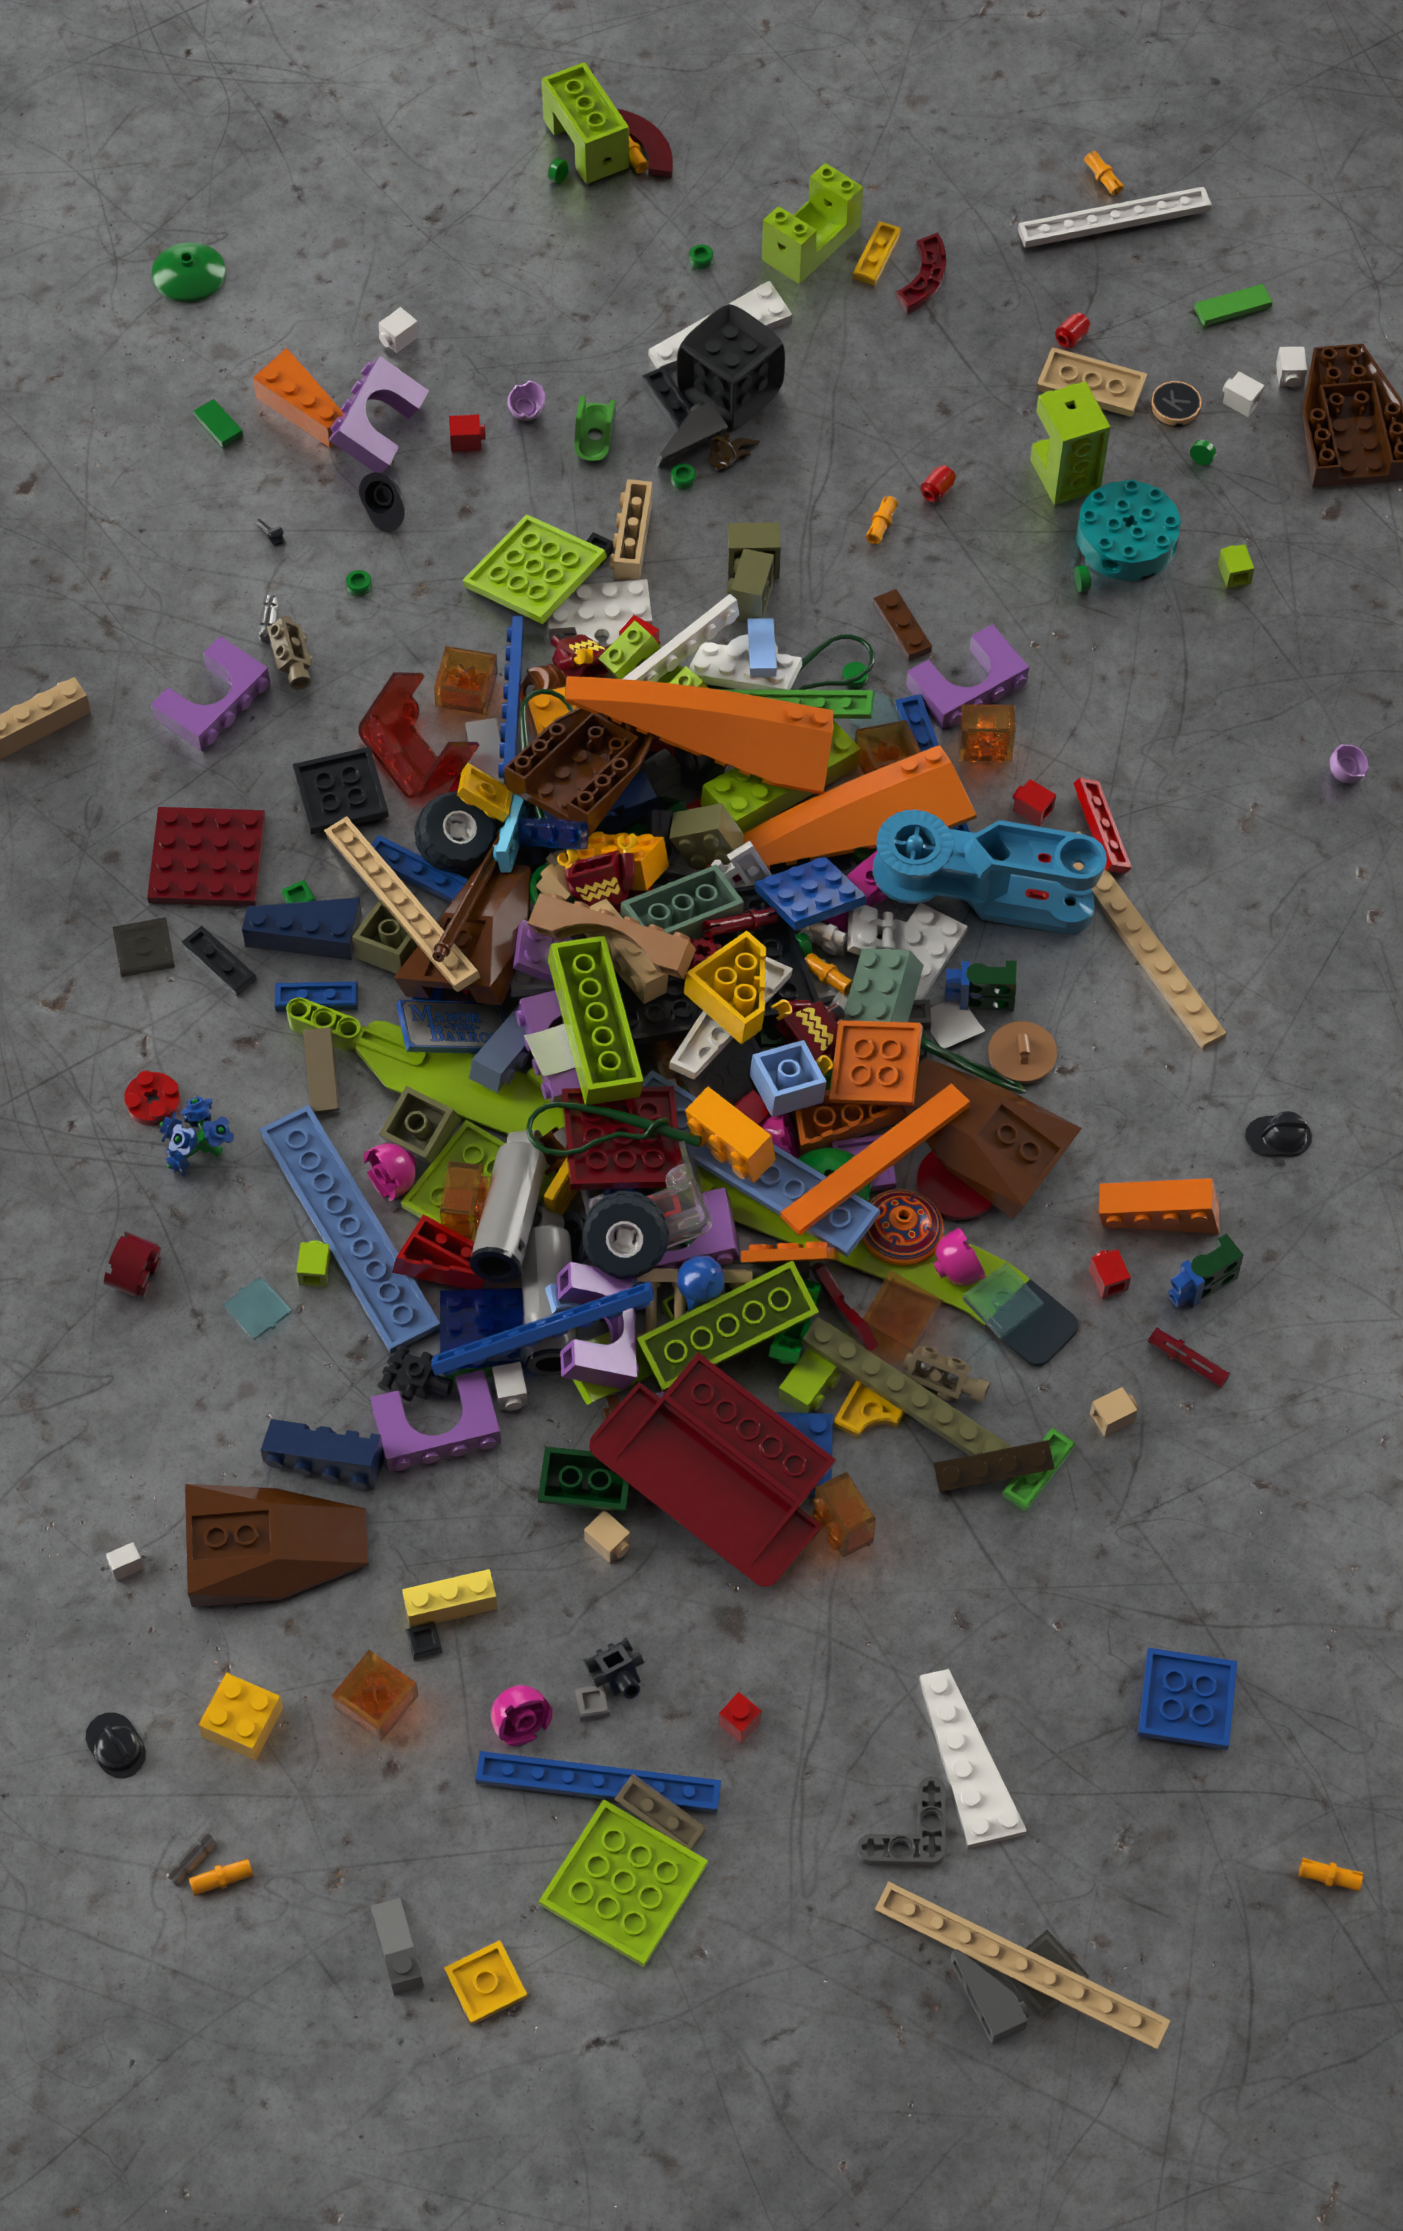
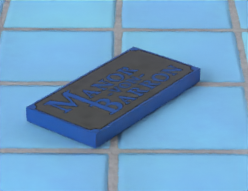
[396,999,505,1053]

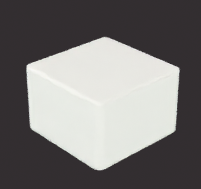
[106,1542,144,1581]

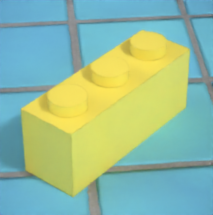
[402,1569,498,1628]

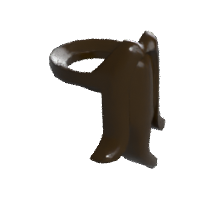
[708,432,760,471]

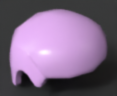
[507,380,546,421]
[1329,744,1370,784]

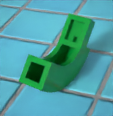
[769,1279,822,1364]

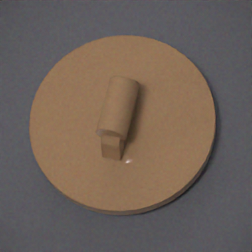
[988,1021,1057,1084]

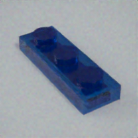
[518,817,588,850]

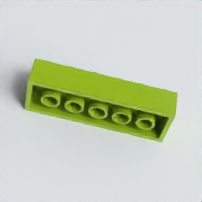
[700,719,861,834]
[548,936,644,1105]
[637,1260,819,1392]

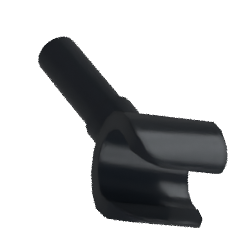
[256,519,285,545]

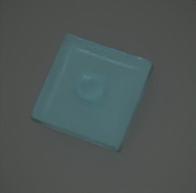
[962,1263,1044,1340]

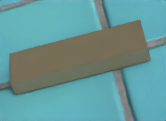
[303,1027,340,1113]
[614,1773,707,1850]

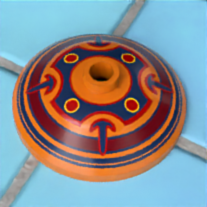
[861,1190,944,1266]

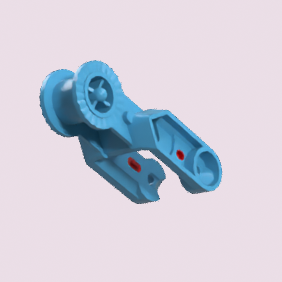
[873,810,1107,934]

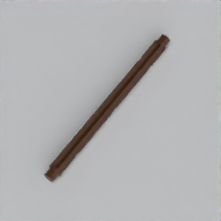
[432,827,504,962]

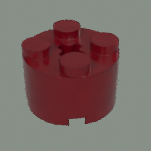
[104,1232,162,1298]

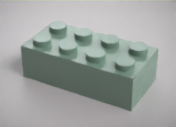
[620,865,744,940]
[842,948,924,1022]

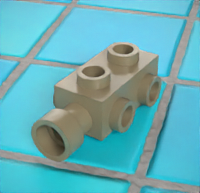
[268,616,312,690]
[902,1346,990,1404]

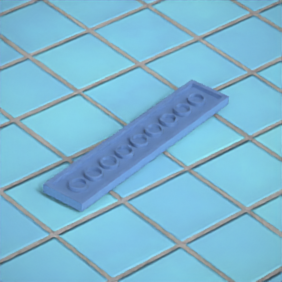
[642,1070,880,1257]
[259,1105,441,1354]

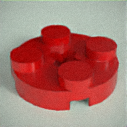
[124,1070,181,1126]

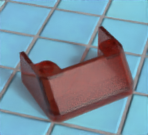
[358,672,480,798]

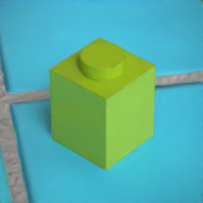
[1218,544,1255,588]
[296,1240,331,1287]

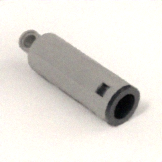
[469,1130,547,1283]
[521,1205,577,1375]

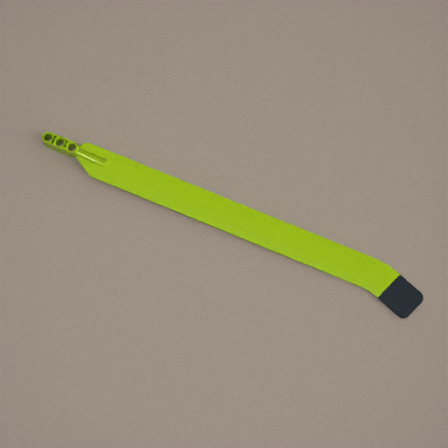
[286,997,1079,1366]

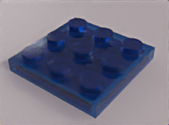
[440,1288,527,1368]

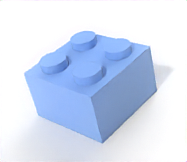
[750,1040,826,1117]

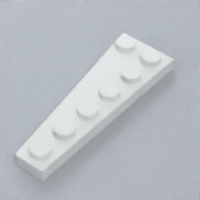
[649,281,792,371]
[669,957,793,1080]
[919,1669,1027,1849]

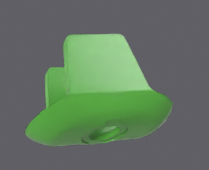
[574,395,616,461]

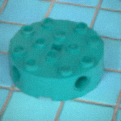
[1076,479,1181,581]

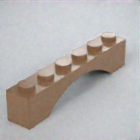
[527,893,696,980]

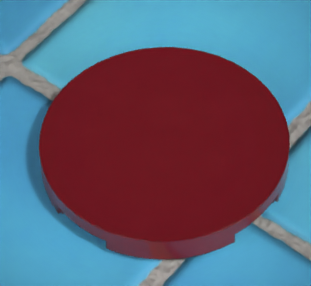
[917,1151,994,1221]

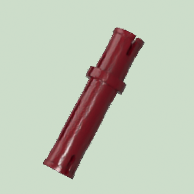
[702,907,778,938]
[1148,1327,1231,1388]

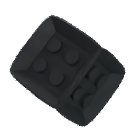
[677,304,785,429]

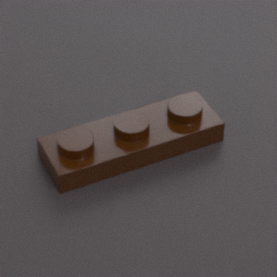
[873,589,932,661]

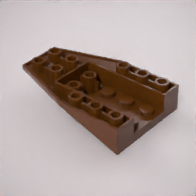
[1302,343,1403,488]
[504,707,656,836]
[394,862,531,1005]
[899,1058,1082,1220]
[185,1484,369,1607]

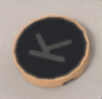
[1151,381,1201,426]

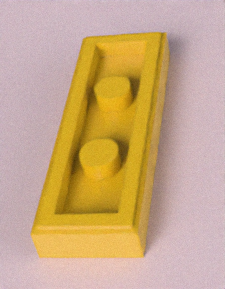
[852,221,901,286]

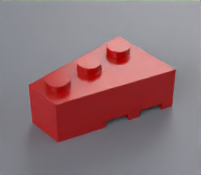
[392,1214,487,1292]

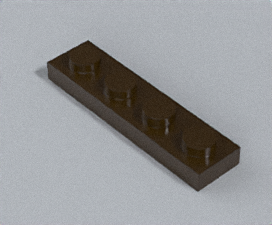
[934,1440,1054,1492]

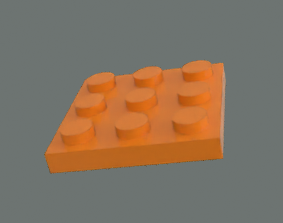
[829,1020,923,1106]
[741,1241,840,1263]

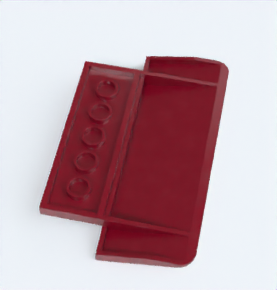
[589,1352,836,1587]

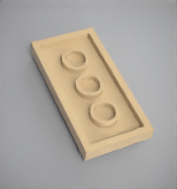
[1036,347,1147,417]

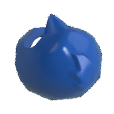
[677,1256,725,1311]

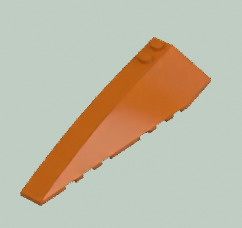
[565,676,833,794]
[704,745,977,876]

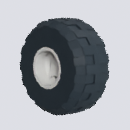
[414,791,497,874]
[582,1191,669,1279]

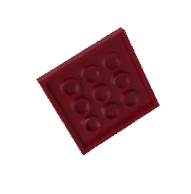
[147,807,265,906]
[561,1086,685,1190]

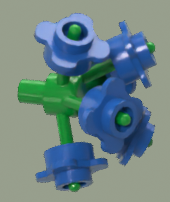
[159,1097,234,1176]

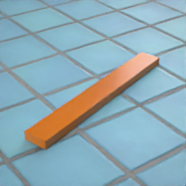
[780,1083,970,1236]

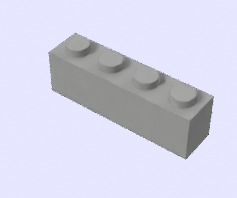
[465,718,511,823]

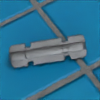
[258,595,278,642]
[166,1832,218,1886]

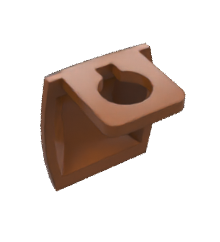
[520,664,567,708]

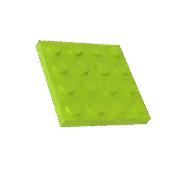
[462,514,607,624]
[401,1120,556,1242]
[538,1799,708,1967]

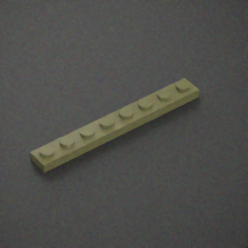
[801,1317,1011,1455]

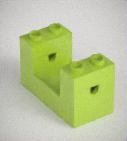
[541,62,629,184]
[762,163,863,284]
[1030,381,1111,505]
[598,621,708,688]

